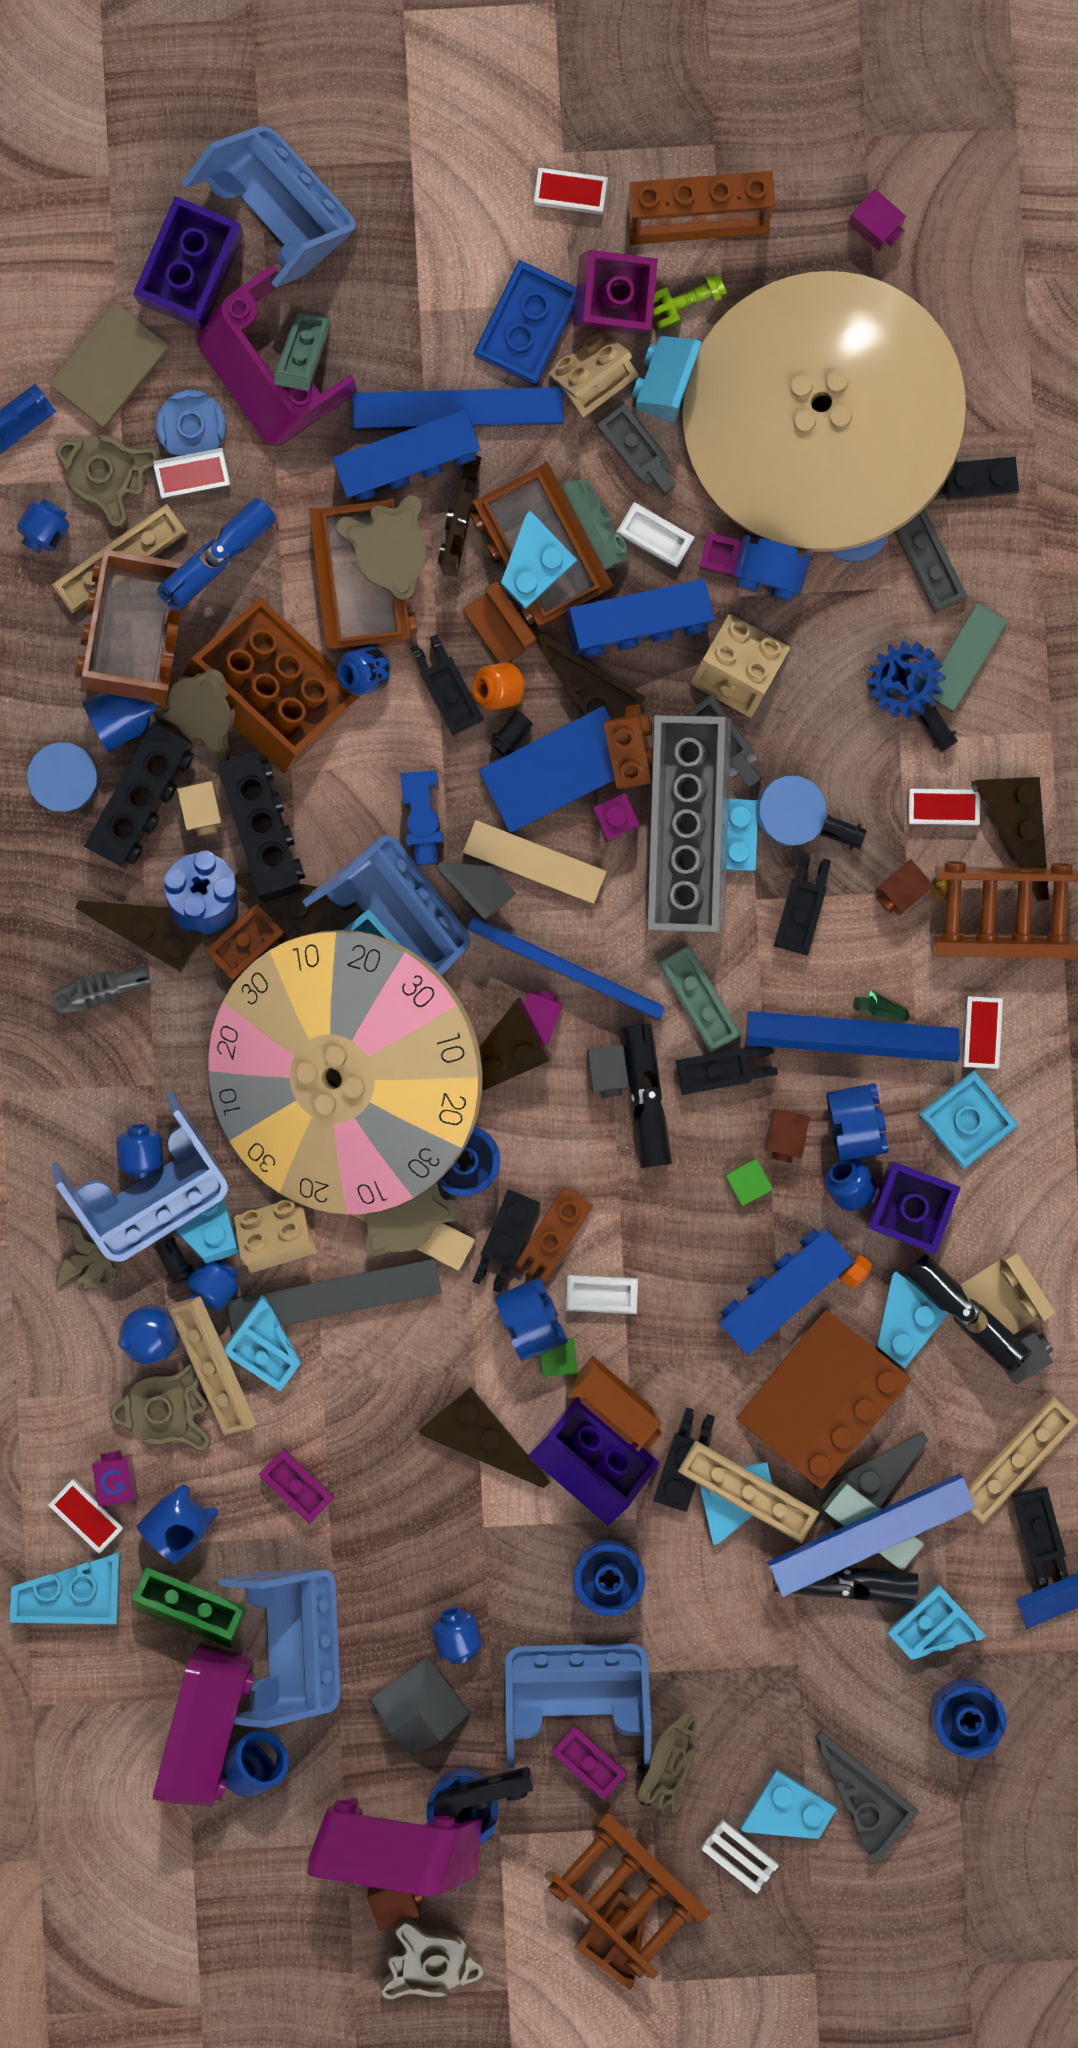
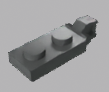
[596,402,676,496]
[683,694,763,787]

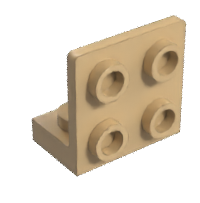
[690,614,790,718]
[960,1251,1056,1334]

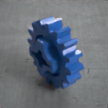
[867,641,946,719]

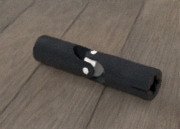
[620,1024,672,1168]
[905,1254,1032,1375]
[773,1567,918,1605]

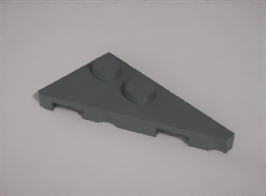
[813,1431,928,1530]
[815,1730,919,1865]

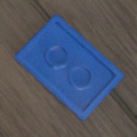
[473,260,576,386]

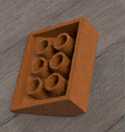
[181,598,361,774]
[737,1309,912,1490]

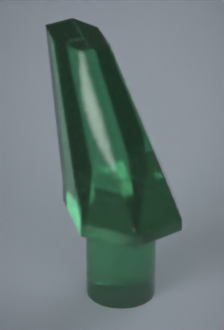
[853,990,910,1021]

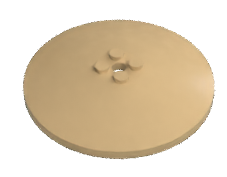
[683,271,966,552]

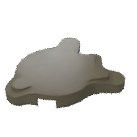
[56,434,160,529]
[336,495,427,600]
[153,669,236,762]
[365,1183,463,1256]
[110,1362,211,1451]
[638,1713,697,1814]
[380,1917,484,2000]

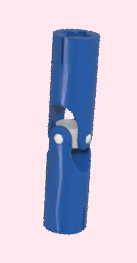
[157,498,276,611]

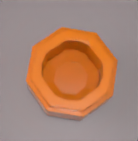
[839,1254,872,1288]

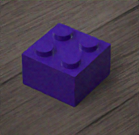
[865,1161,961,1254]

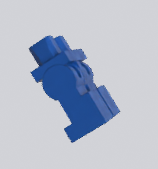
[400,770,444,866]

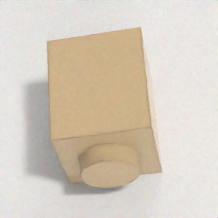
[177,781,225,837]

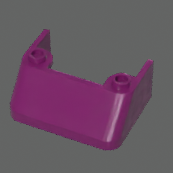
[197,265,358,446]
[152,1643,255,1806]
[307,1798,482,1896]

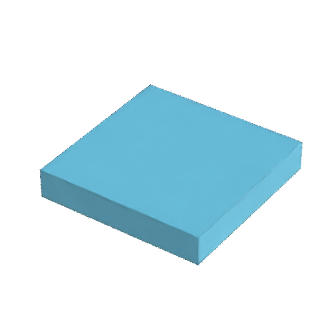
[918,1070,1019,1169]

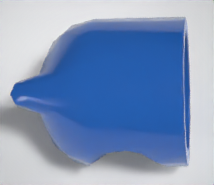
[82,692,156,753]
[118,1305,180,1365]
[136,1485,218,1565]
[221,1730,289,1797]

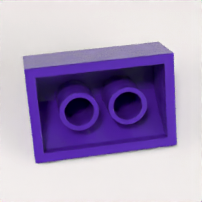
[528,1397,660,1526]

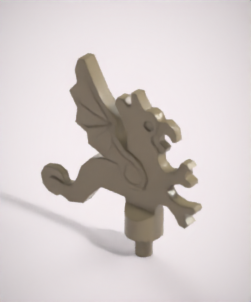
[56,1218,126,1290]

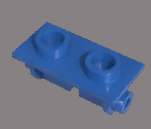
[0,384,57,454]

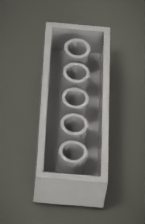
[648,715,731,932]

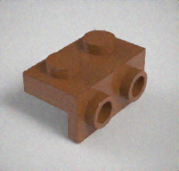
[604,704,653,789]
[205,903,287,982]

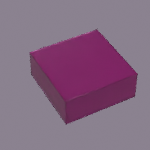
[699,532,742,577]

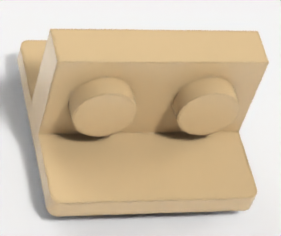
[549,332,639,418]
[234,1199,318,1274]

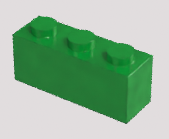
[132,1567,245,1648]

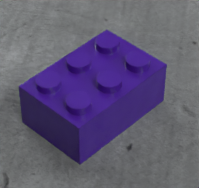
[133,196,244,329]

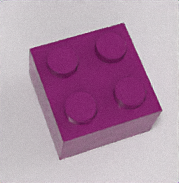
[573,250,658,335]

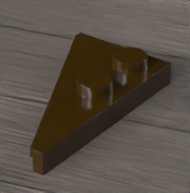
[438,455,481,578]
[537,633,646,719]
[971,777,1049,901]
[234,873,363,935]
[75,900,205,972]
[479,998,551,1091]
[418,1386,550,1488]

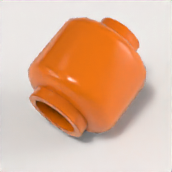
[472,662,525,711]

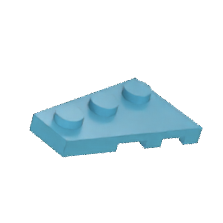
[10,1552,121,1625]

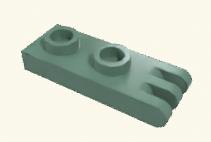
[563,479,630,570]

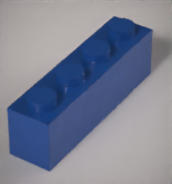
[333,409,482,503]
[564,579,715,658]
[718,1228,854,1355]

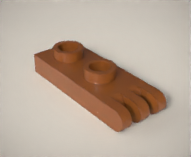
[513,1187,593,1284]

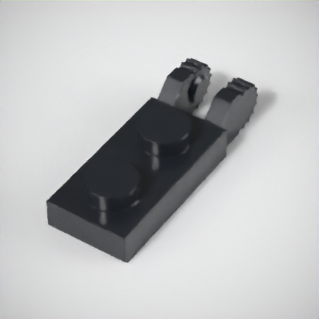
[934,457,1019,501]
[410,634,484,736]
[773,852,831,956]
[675,1047,778,1095]
[472,1189,540,1293]
[653,1407,715,1512]
[1011,1486,1069,1589]
[434,1766,533,1817]

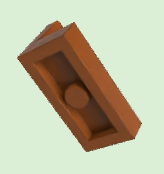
[464,581,537,663]

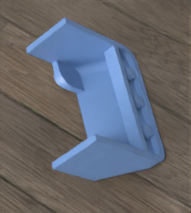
[182,126,356,288]
[302,835,470,976]
[51,1091,228,1262]
[219,1569,341,1728]
[505,1643,651,1768]

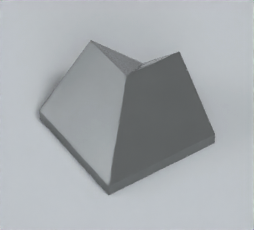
[436,862,516,923]
[371,1655,470,1756]

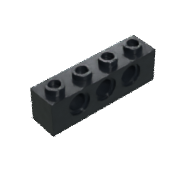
[84,722,194,869]
[217,751,306,903]

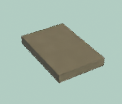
[48,302,170,429]

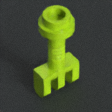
[653,273,727,331]

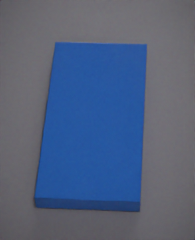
[479,706,615,833]

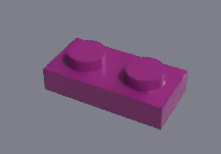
[258,1448,335,1524]
[551,1724,627,1801]

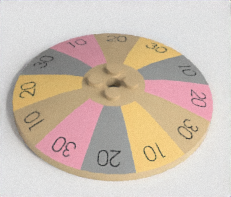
[208,930,482,1214]

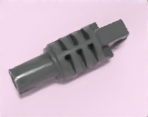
[51,965,151,1013]

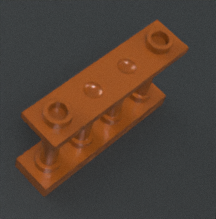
[932,861,1078,959]
[544,1812,711,1979]

